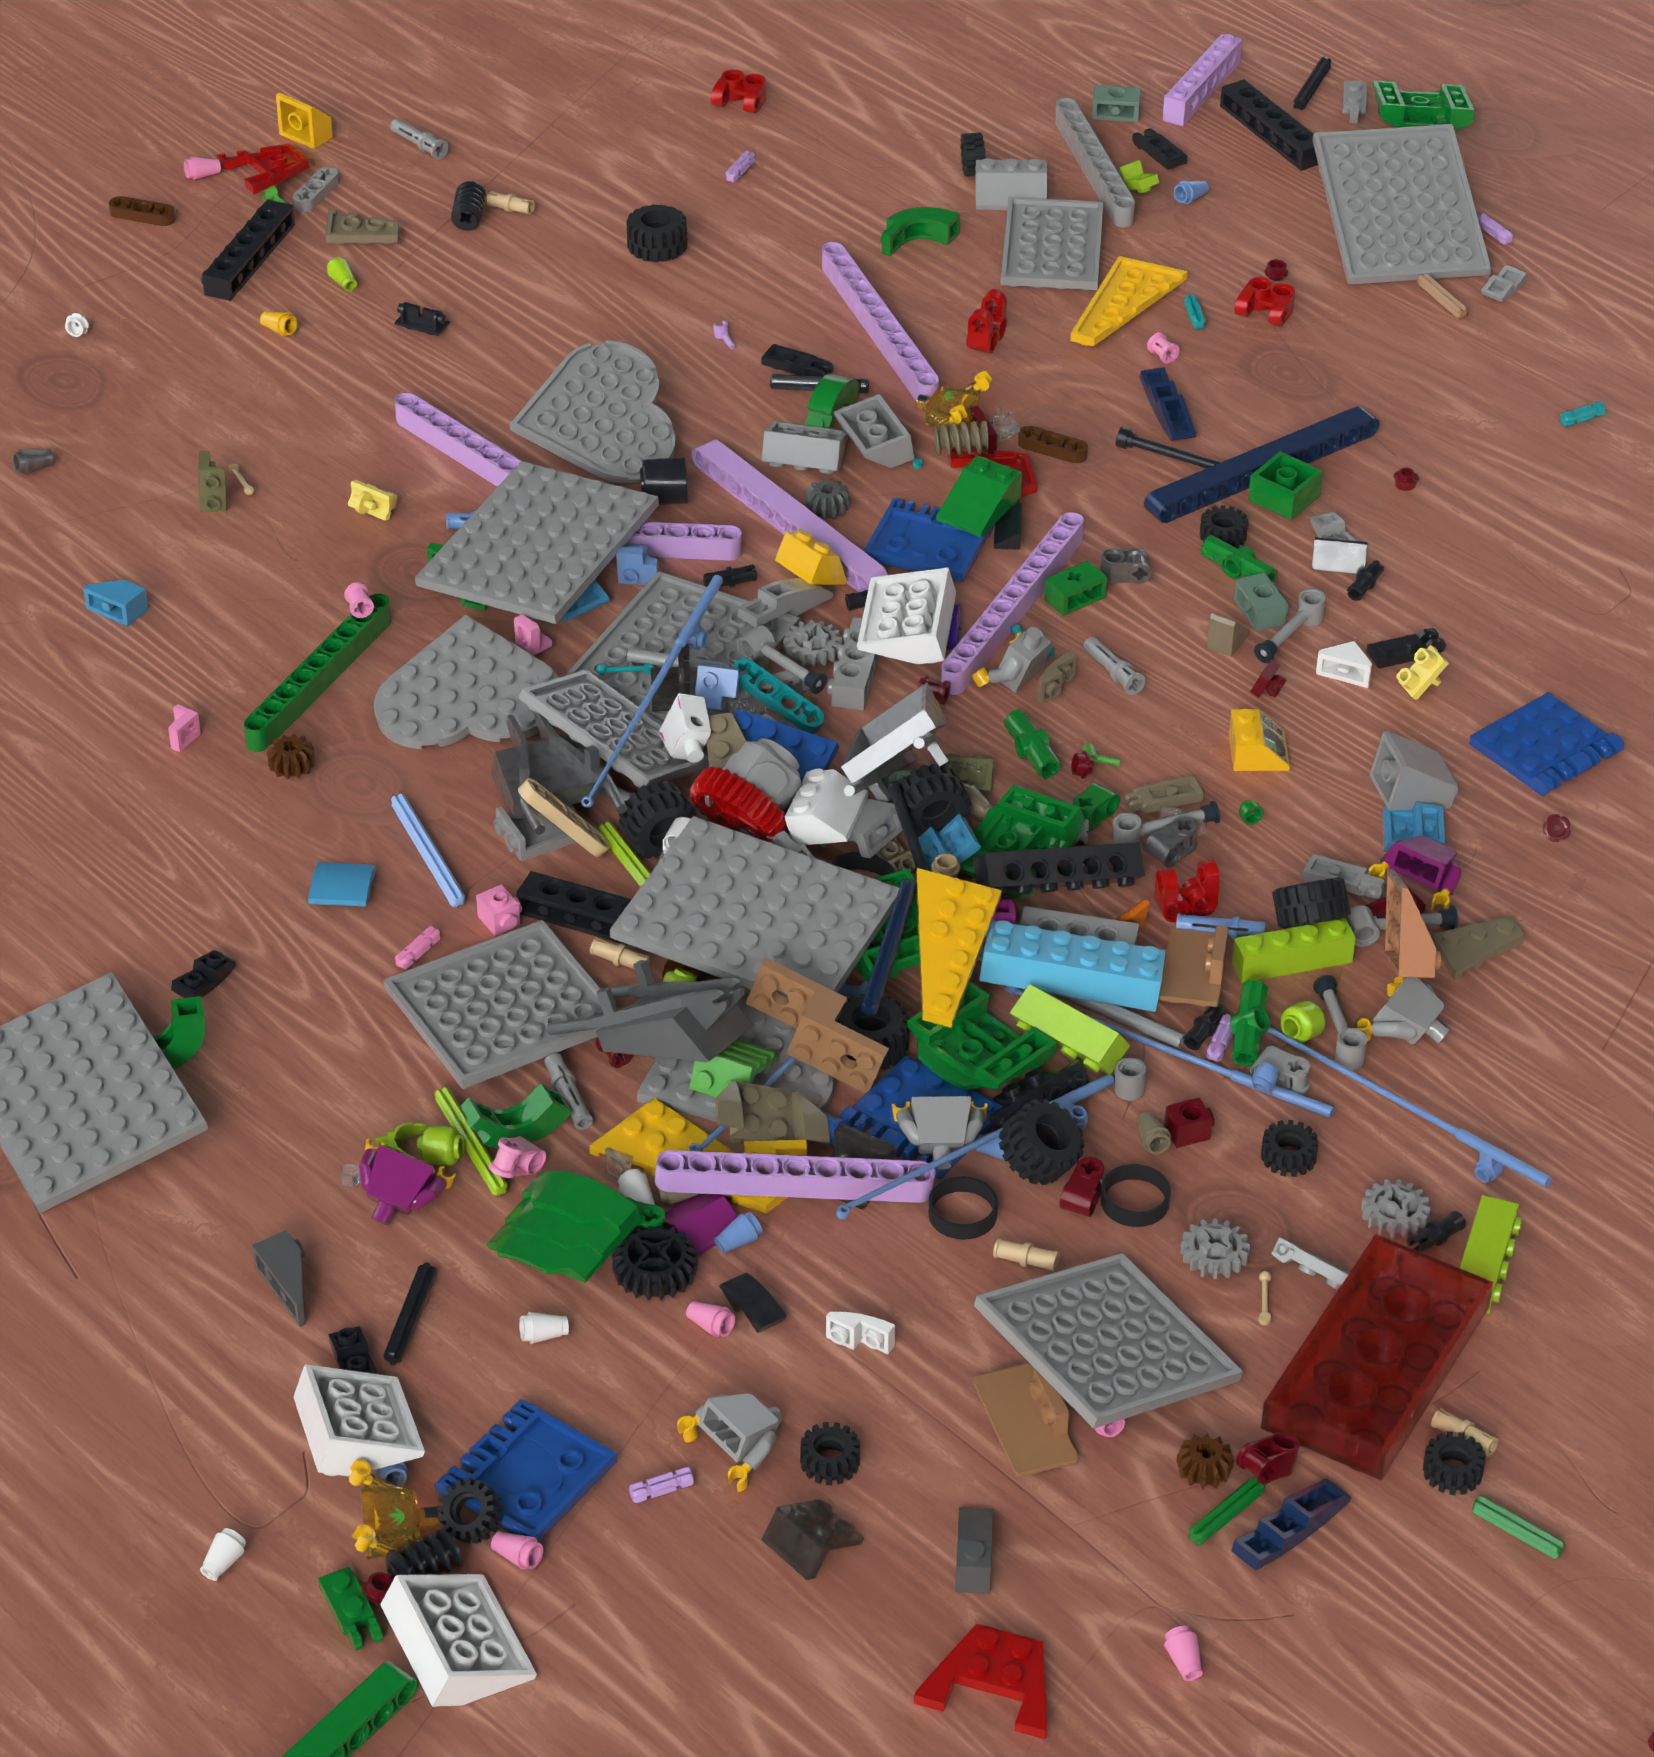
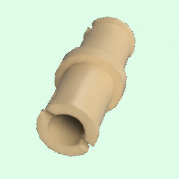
[486,191,535,215]
[590,937,651,970]
[993,1238,1060,1272]
[1431,1408,1499,1457]

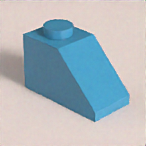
[83,580,148,626]

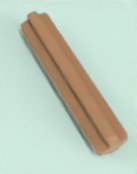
[1417,273,1468,319]

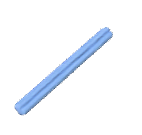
[391,794,465,907]

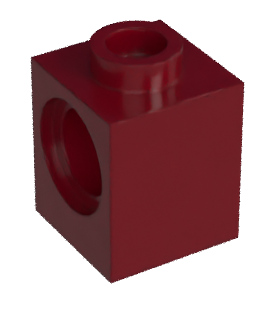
[1164,1097,1214,1148]

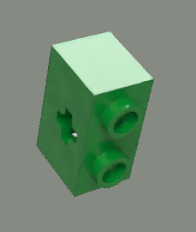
[1044,561,1107,616]

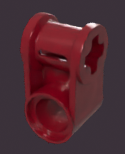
[1059,1157,1104,1217]
[1236,1432,1300,1485]

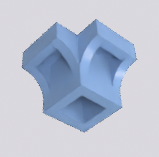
[616,544,659,585]
[695,661,741,710]

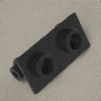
[394,302,450,336]

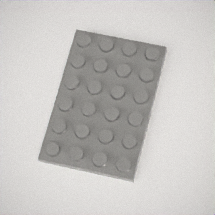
[1000,197,1103,291]
[519,670,709,788]

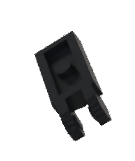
[1132,128,1187,170]
[761,344,834,376]
[1366,628,1446,669]

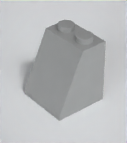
[1369,731,1458,811]

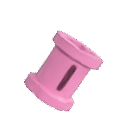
[1147,332,1179,364]
[344,582,374,618]

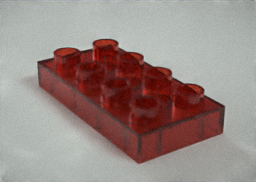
[1261,1234,1493,1481]

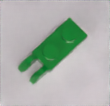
[318,1566,383,1651]

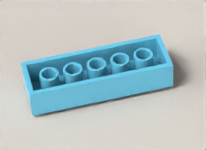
[979,920,1166,1012]

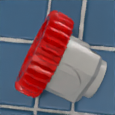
[690,738,802,843]

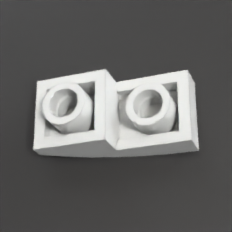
[826,1312,895,1354]

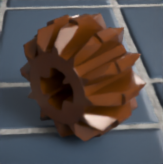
[267,734,315,779]
[1176,1432,1234,1490]

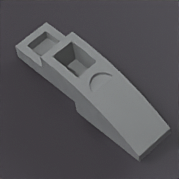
[738,578,833,627]

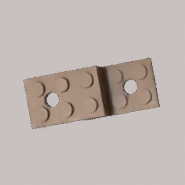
[745,957,889,1093]

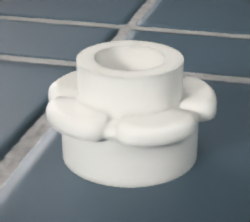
[65,313,89,337]

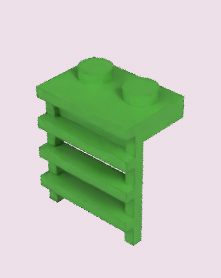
[689,1039,780,1098]

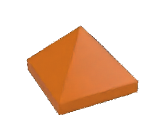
[1115,900,1150,929]

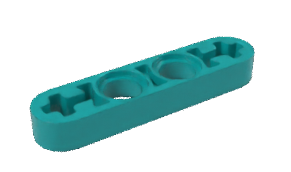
[733,658,824,734]

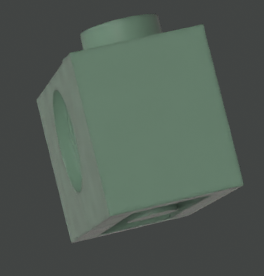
[1092,85,1141,122]
[1234,573,1289,632]

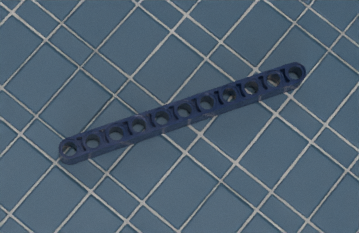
[1144,406,1380,523]

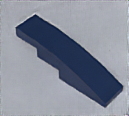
[1139,367,1196,441]
[1231,1478,1351,1571]

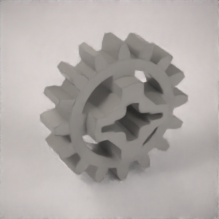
[783,620,842,667]
[1361,1179,1431,1239]
[1180,1218,1250,1279]

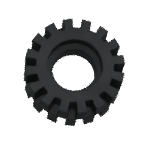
[960,132,986,176]
[1200,505,1248,548]
[1261,1120,1319,1177]
[800,1422,860,1485]
[1423,1432,1486,1495]
[437,1478,504,1544]

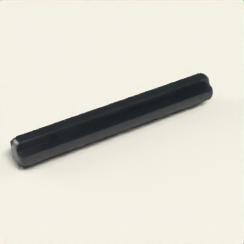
[1293,57,1332,110]
[770,374,869,394]
[383,1262,436,1365]

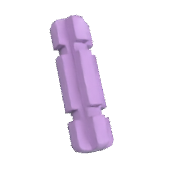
[725,150,755,183]
[1477,213,1513,245]
[1206,1014,1233,1062]
[629,1467,694,1503]

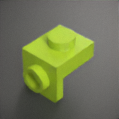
[1119,160,1159,193]

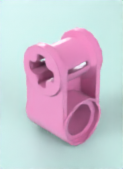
[489,1136,546,1178]

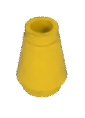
[260,311,297,336]

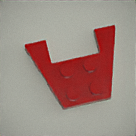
[216,143,310,194]
[947,448,1038,497]
[914,1623,1047,1739]

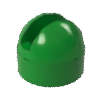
[1239,800,1264,825]

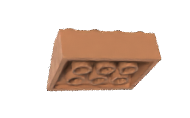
[1384,869,1441,978]

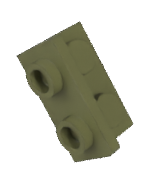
[198,451,226,512]
[936,753,993,795]

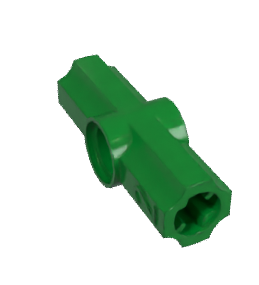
[1200,535,1278,582]
[1004,709,1060,779]
[1230,979,1270,1067]

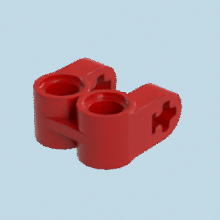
[711,69,766,113]
[1234,277,1295,327]
[966,289,1007,353]
[1154,859,1220,922]

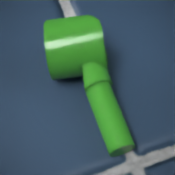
[262,185,288,204]
[1082,744,1120,766]

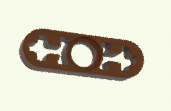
[109,196,175,226]
[1018,426,1088,463]

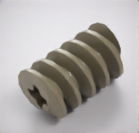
[934,421,988,456]

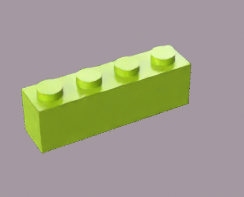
[1232,918,1356,984]
[1010,984,1130,1075]
[1452,1195,1522,1314]

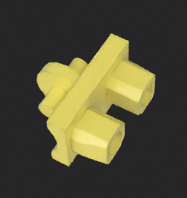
[348,480,397,521]
[1396,645,1449,700]

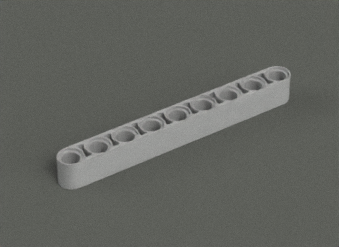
[1055,98,1135,228]

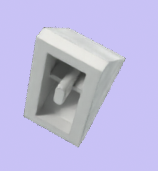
[1316,641,1372,688]

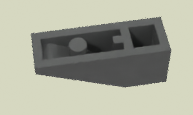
[252,1230,305,1327]
[955,1507,993,1594]

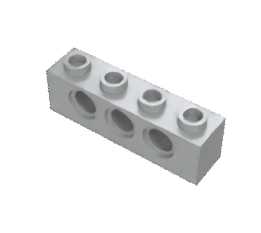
[827,618,880,711]
[1019,906,1140,946]

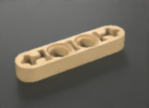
[518,778,611,858]

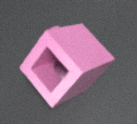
[476,884,522,936]

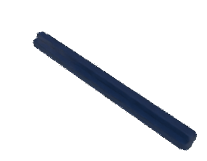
[861,879,917,1016]

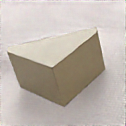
[1207,613,1250,657]

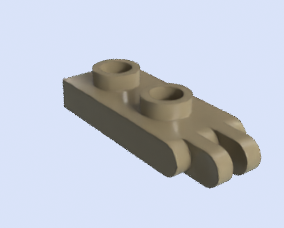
[1124,775,1204,813]

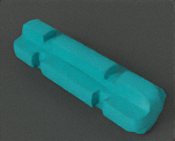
[1184,294,1206,330]
[1559,401,1606,427]

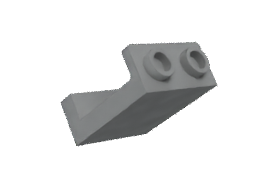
[817,798,903,858]
[493,805,580,862]

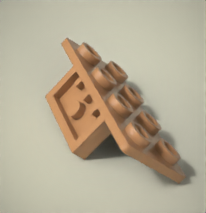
[1159,925,1229,1007]
[973,1363,1078,1477]

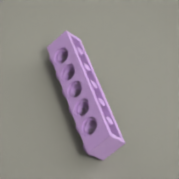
[1163,34,1242,126]

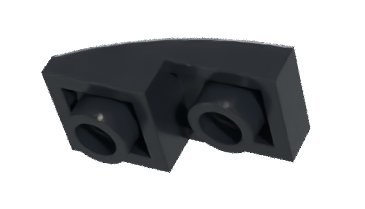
[171,950,236,998]
[719,1272,786,1333]
[328,1326,377,1374]

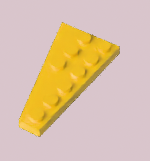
[1070,256,1188,346]
[916,868,1002,1028]
[589,1098,788,1214]

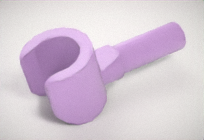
[713,321,735,350]

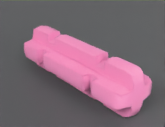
[395,926,441,970]

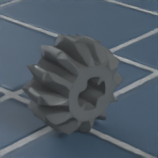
[806,479,849,520]

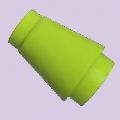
[327,257,357,292]

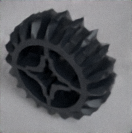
[612,1224,698,1301]

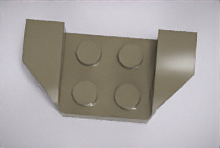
[715,1080,830,1144]

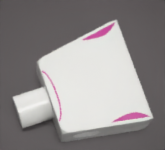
[658,693,711,763]

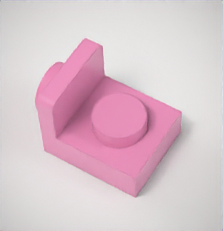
[514,614,552,656]
[168,704,201,752]

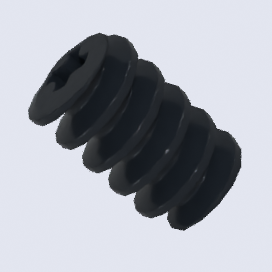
[451,181,486,231]
[386,1528,463,1579]

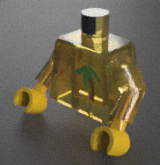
[916,371,992,431]
[349,1459,439,1560]

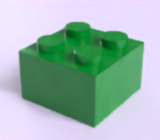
[1248,451,1323,520]

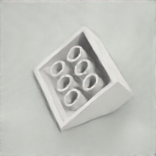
[857,567,956,664]
[293,1364,425,1476]
[380,1574,537,1707]

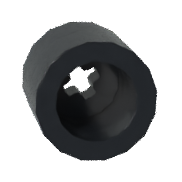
[640,457,688,505]

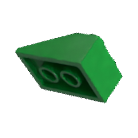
[936,456,1022,537]

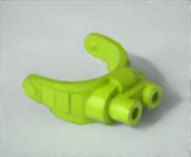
[376,1122,433,1166]

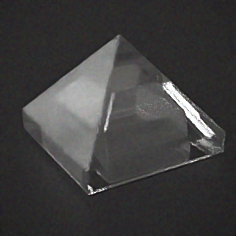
[605,1147,633,1180]

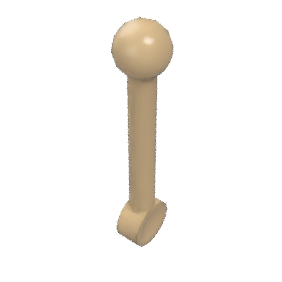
[228,464,254,495]
[1258,1271,1272,1326]

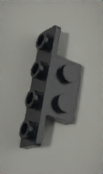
[989,1060,1090,1131]

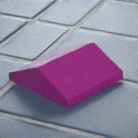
[655,1194,738,1256]

